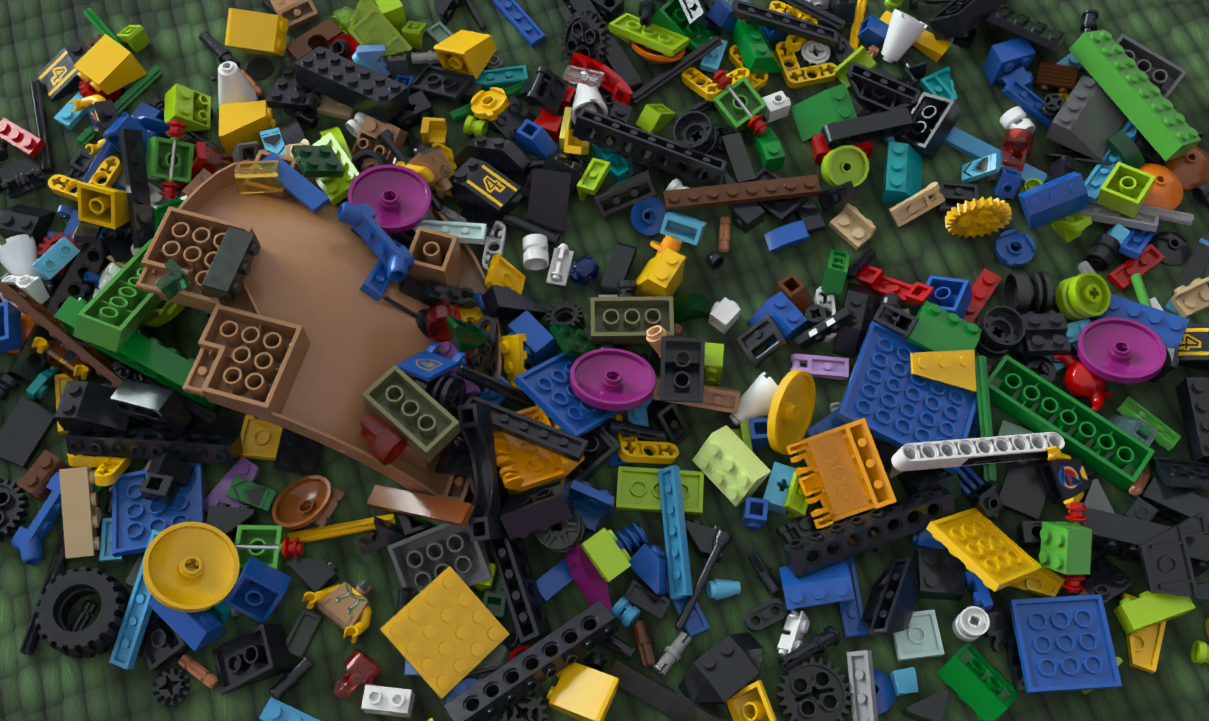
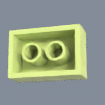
[692,425,771,507]

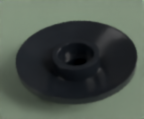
[1151,231,1191,266]

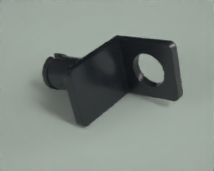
[899,55,927,88]

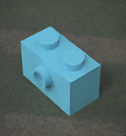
[660,211,707,246]

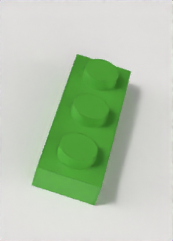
[1117,396,1181,451]

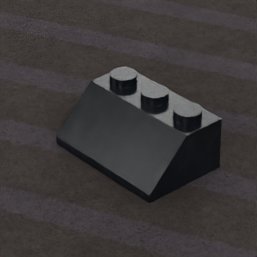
[894,92,962,160]
[500,476,574,540]

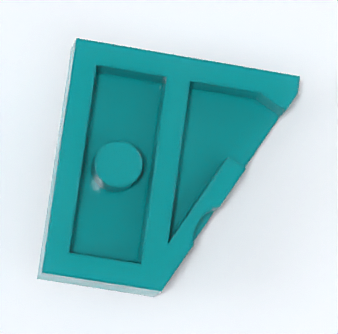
[919,66,957,101]
[26,366,59,401]

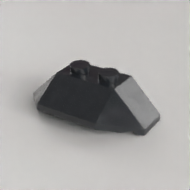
[846,61,921,112]
[453,135,531,173]
[832,283,881,358]
[861,557,920,636]
[678,632,764,704]

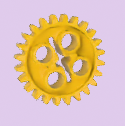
[945,197,1012,238]

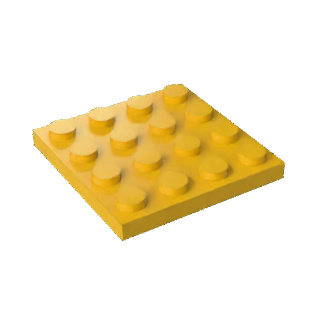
[926,508,1042,592]
[380,566,509,699]

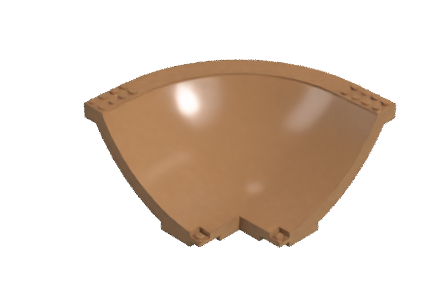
[135,145,503,503]

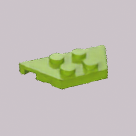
[348,0,413,58]

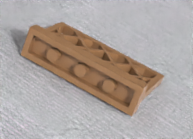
[653,376,741,414]

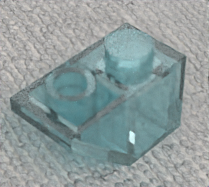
[1109,415,1159,447]

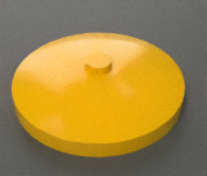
[767,369,816,455]
[142,522,240,612]

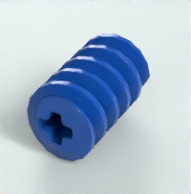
[614,522,648,555]

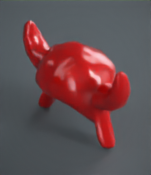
[1052,354,1112,412]

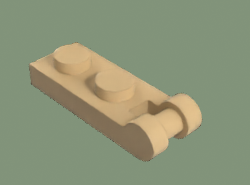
[889,182,945,227]

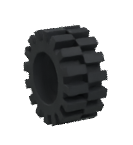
[546,301,585,333]

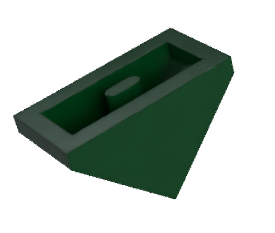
[673,291,711,324]
[446,315,490,352]

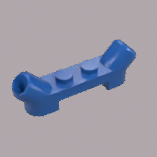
[337,201,414,282]
[11,471,62,565]

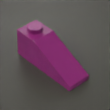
[566,545,612,611]

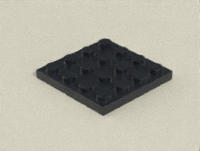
[987,6,1067,52]

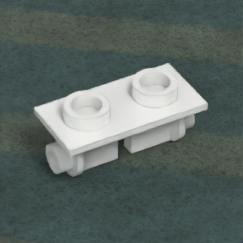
[546,244,574,286]
[777,611,809,656]

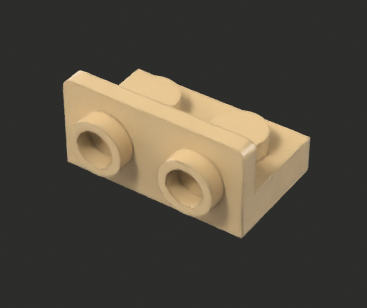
[828,203,876,251]
[1169,276,1209,318]

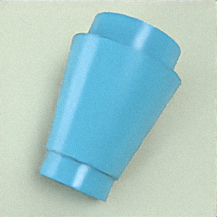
[706,578,741,601]

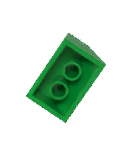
[732,19,783,74]
[907,301,982,352]
[937,642,1019,721]

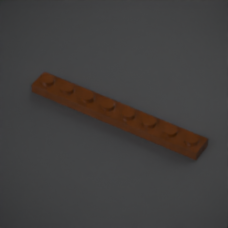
[663,175,821,212]
[0,282,124,389]

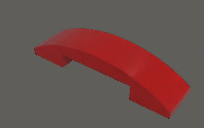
[569,52,633,106]
[855,264,934,305]

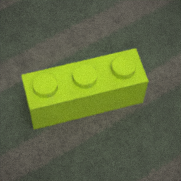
[1113,590,1196,636]

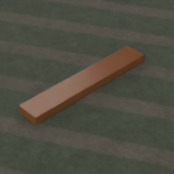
[366,485,475,527]

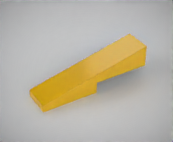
[880,10,952,63]

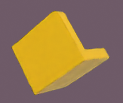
[420,117,447,145]
[564,129,590,155]

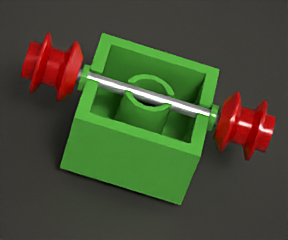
[712,70,768,135]
[145,119,195,200]
[1039,502,1092,593]
[228,525,304,573]

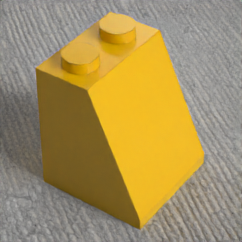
[225,8,288,57]
[433,30,497,80]
[74,34,147,95]
[219,100,277,158]
[77,182,130,229]
[635,248,685,297]
[547,662,619,721]

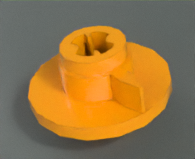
[650,234,687,261]

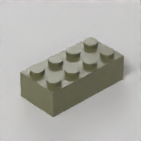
[590,296,674,344]
[362,365,460,462]

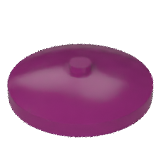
[348,164,431,233]
[1076,317,1166,384]
[570,348,656,411]

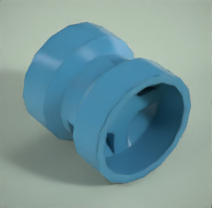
[610,596,641,628]

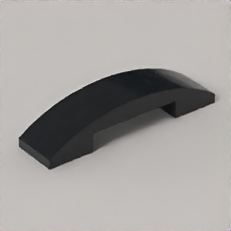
[277,116,306,145]

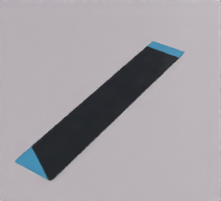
[1165,238,1209,315]

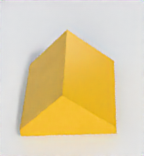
[726,680,777,721]

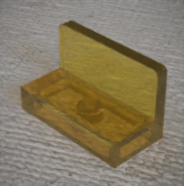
[234,160,281,194]

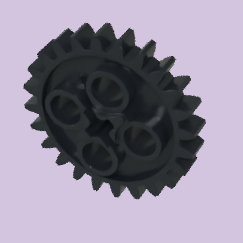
[561,10,611,66]
[0,478,30,543]
[776,656,852,721]

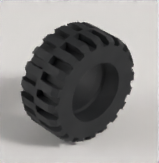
[35,567,130,659]

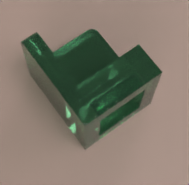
[155,258,191,300]

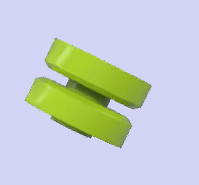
[821,145,869,187]
[1055,272,1111,321]

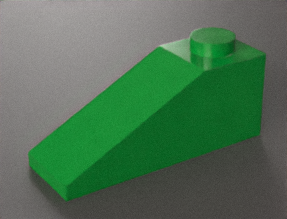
[747,121,785,171]
[821,249,850,295]

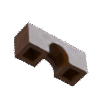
[286,18,343,63]

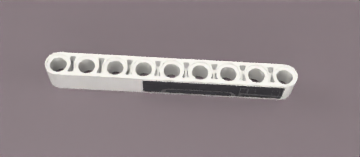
[891,432,1065,471]

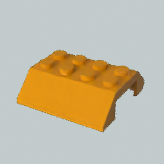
[493,403,585,491]
[785,418,897,529]

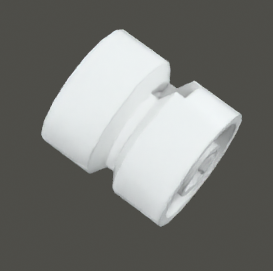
[999,106,1036,142]
[522,234,549,271]
[952,606,990,642]

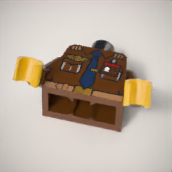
[32,337,97,381]

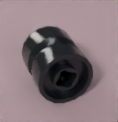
[1084,234,1121,272]

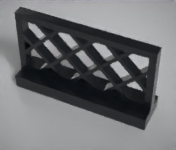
[679,0,722,36]

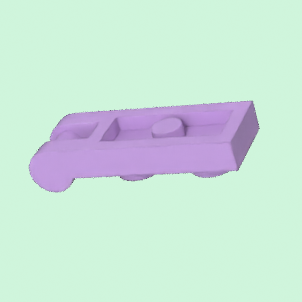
[790,354,849,380]

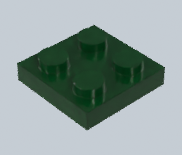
[291,145,344,177]
[549,323,596,359]

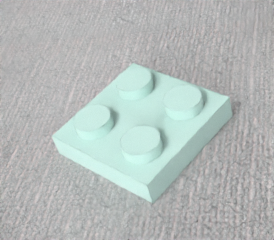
[892,609,945,661]

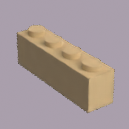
[59,466,101,559]

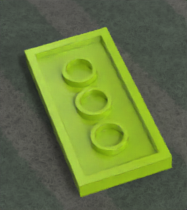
[608,13,690,57]
[313,132,360,206]
[616,466,704,515]

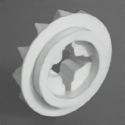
[801,41,831,65]

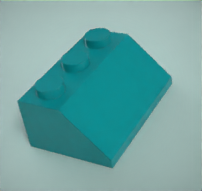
[881,141,923,204]

